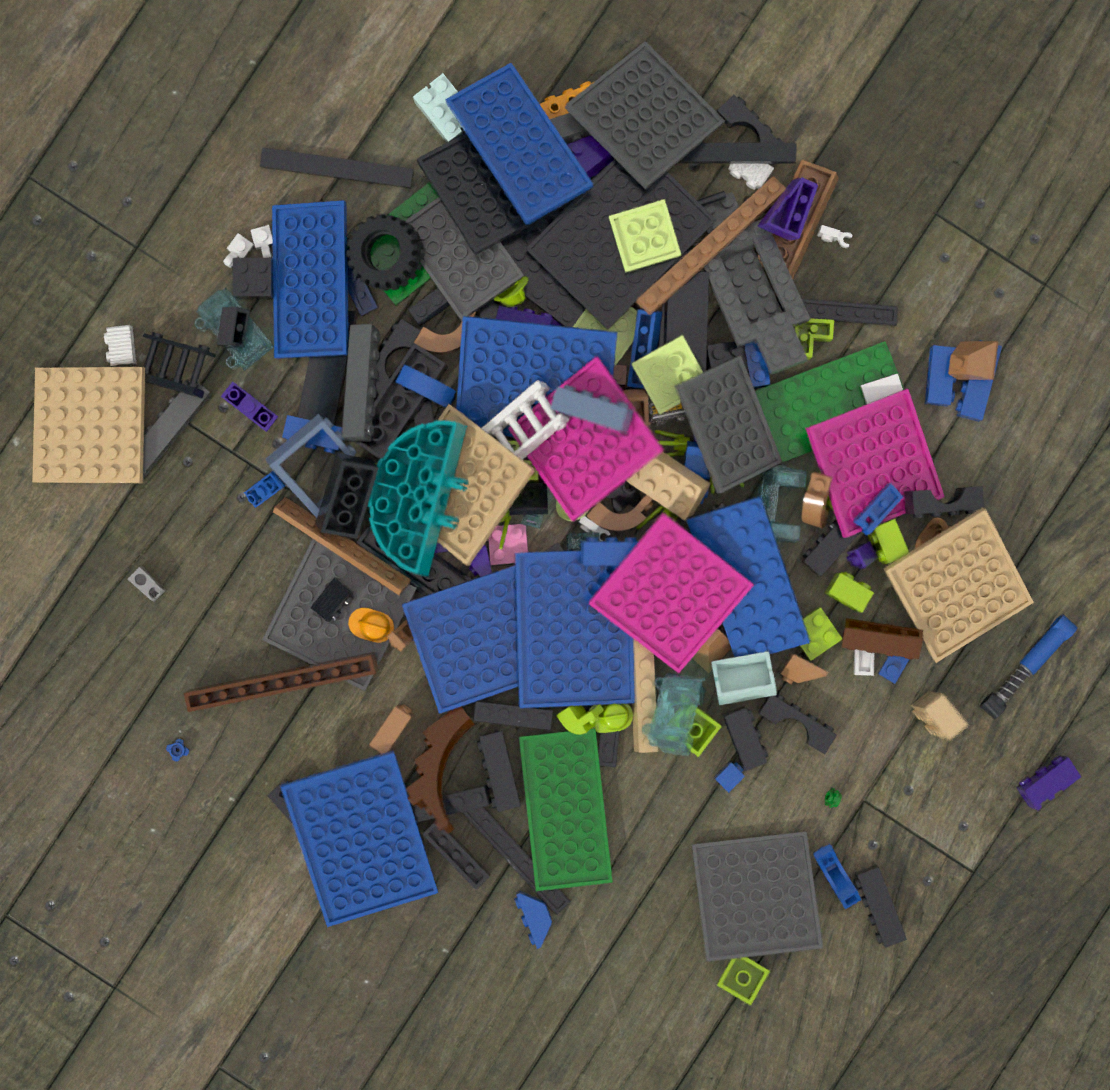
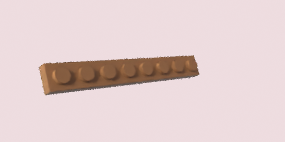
[273,497,411,595]

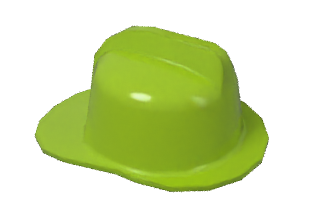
[494,276,528,307]
[589,703,633,733]

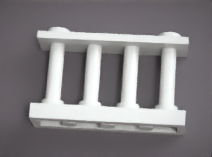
[482,380,570,460]

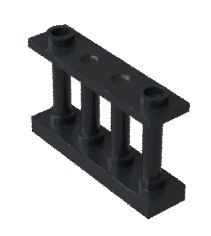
[143,332,216,399]

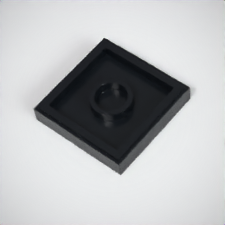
[509,481,548,515]

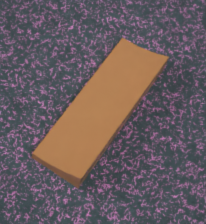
[758,160,839,279]

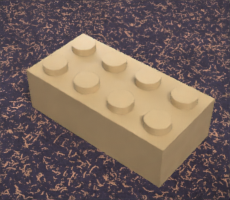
[627,452,711,520]
[911,691,968,740]

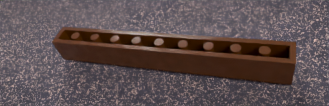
[183,652,379,712]

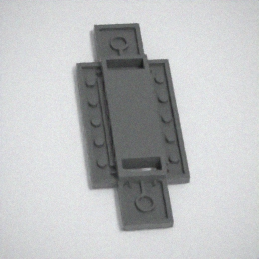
[694,192,810,375]

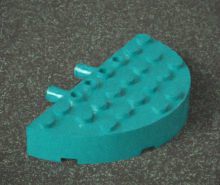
[368,421,468,576]

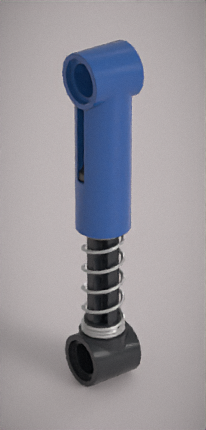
[980,614,1078,719]

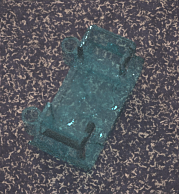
[194,288,274,371]
[758,465,807,543]
[642,673,706,756]

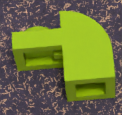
[556,704,604,734]

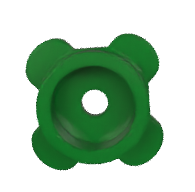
[825,788,842,808]

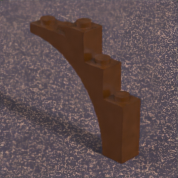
[406,706,475,834]

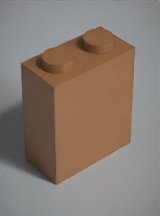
[369,704,414,754]

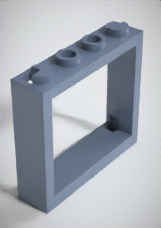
[265,414,357,518]

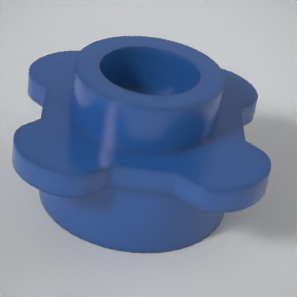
[166,739,189,761]

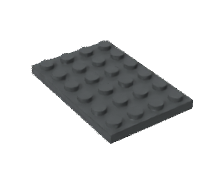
[406,197,525,321]
[675,355,782,493]

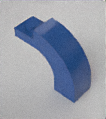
[396,365,456,408]
[813,844,862,909]

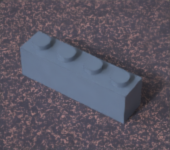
[550,385,634,433]

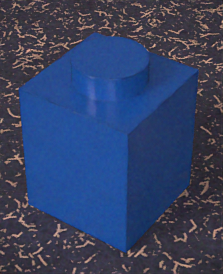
[714,761,745,793]

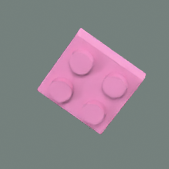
[488,524,528,565]

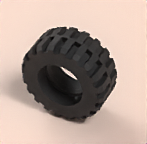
[346,214,424,291]

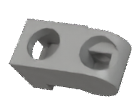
[128,565,165,602]

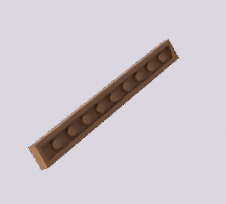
[637,176,786,315]

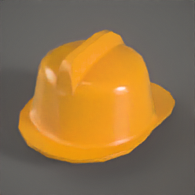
[348,608,394,643]

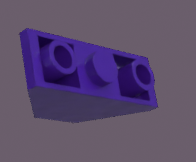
[221,381,278,432]

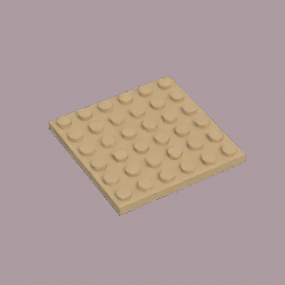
[32,367,145,483]
[437,404,535,565]
[884,507,1034,663]

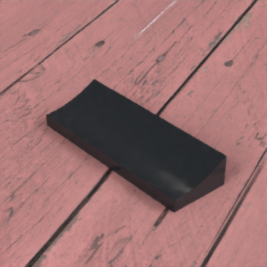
[664,271,709,372]
[297,310,358,426]
[356,524,472,596]

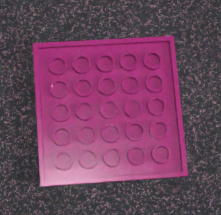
[508,357,664,521]
[806,389,945,538]
[589,513,754,673]

